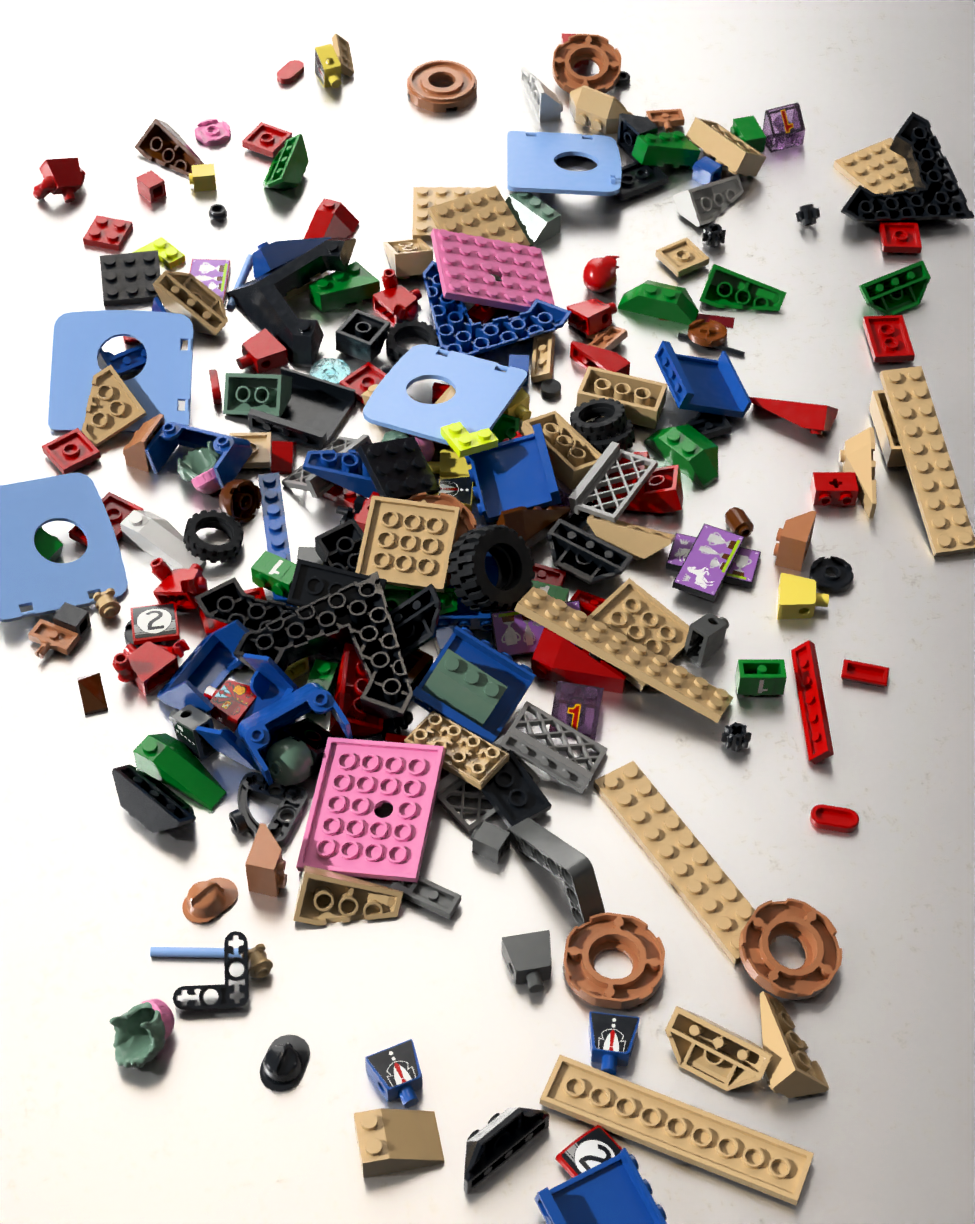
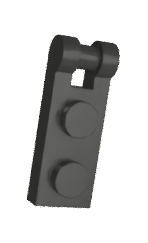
[389,876,461,920]

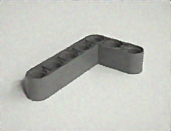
[507,818,605,926]

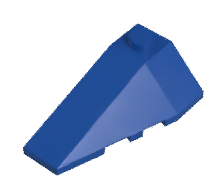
[252,237,331,278]
[303,449,378,498]

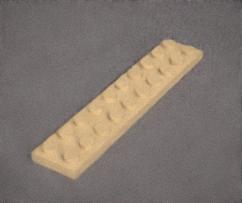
[879,366,975,557]
[514,587,734,723]
[593,761,776,965]
[539,1055,814,1206]

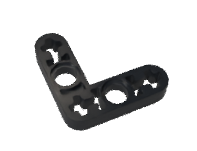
[172,931,249,1010]

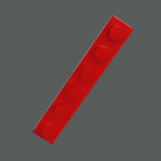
[791,640,834,764]

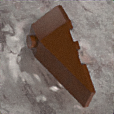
[134,118,204,177]
[496,506,571,548]

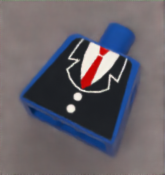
[588,1011,640,1076]
[365,1039,423,1108]

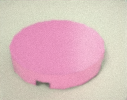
[194,119,231,146]

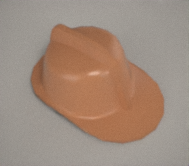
[182,877,238,924]

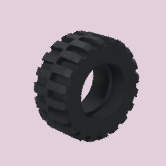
[448,524,535,614]

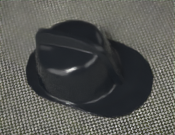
[259,1034,310,1092]

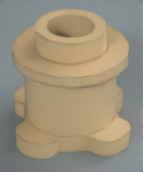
[93,588,121,618]
[241,943,273,979]

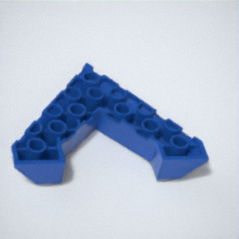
[423,261,572,357]

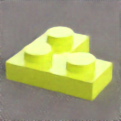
[132,237,186,269]
[441,422,498,458]

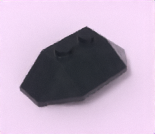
[547,518,634,585]
[389,584,442,658]
[112,764,196,833]
[464,1107,550,1194]

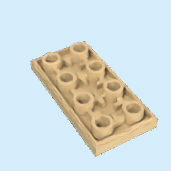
[404,711,509,790]

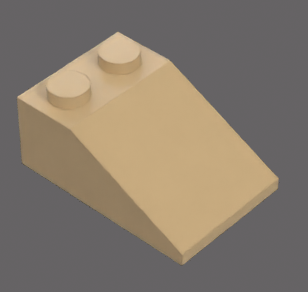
[383,238,433,279]
[354,1108,444,1178]

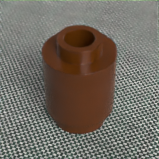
[725,507,754,538]

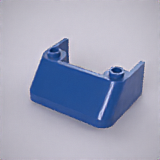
[98,297,183,377]
[145,422,253,489]
[157,619,250,713]
[195,653,299,771]
[238,683,353,786]

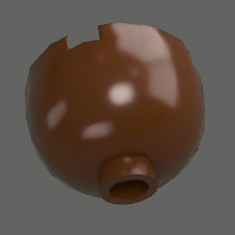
[218,479,262,523]

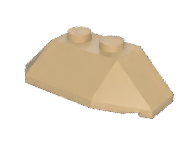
[569,85,633,134]
[153,270,228,336]
[587,515,676,560]
[665,1006,773,1091]

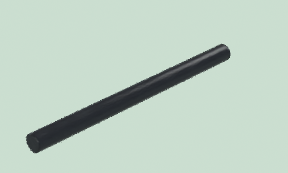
[678,333,745,357]

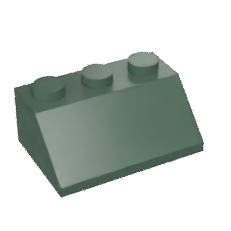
[505,192,561,247]
[223,373,292,417]
[422,649,507,727]

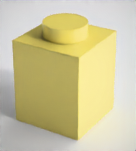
[189,163,217,192]

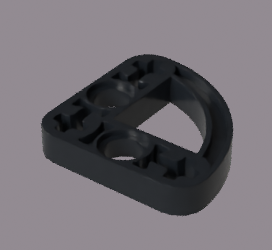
[237,772,308,848]

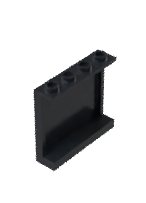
[248,367,356,451]

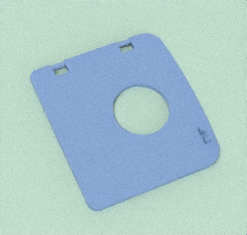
[507,131,622,196]
[48,310,194,433]
[363,344,527,446]
[0,473,128,622]

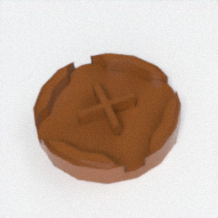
[687,319,727,347]

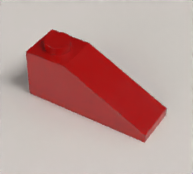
[570,341,630,375]

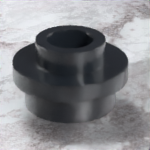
[208,204,227,221]

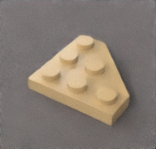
[82,365,147,448]

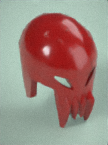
[582,256,620,293]

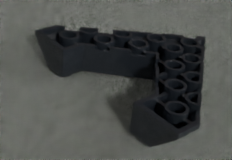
[841,112,974,221]
[226,237,356,367]
[195,518,364,662]
[233,571,414,720]

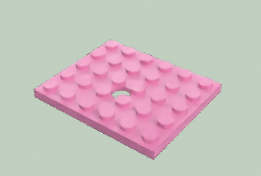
[431,228,555,312]
[296,737,445,883]

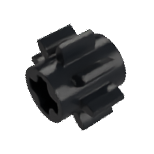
[796,204,820,226]
[702,224,726,248]
[721,722,752,752]

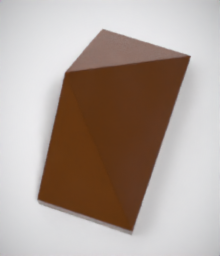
[77,672,108,715]

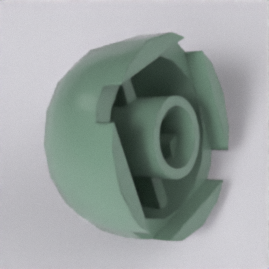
[264,736,313,786]

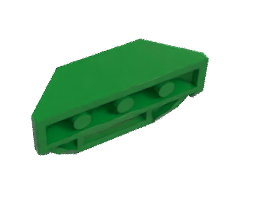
[262,134,309,190]
[859,260,931,316]
[618,280,699,325]
[644,424,718,489]

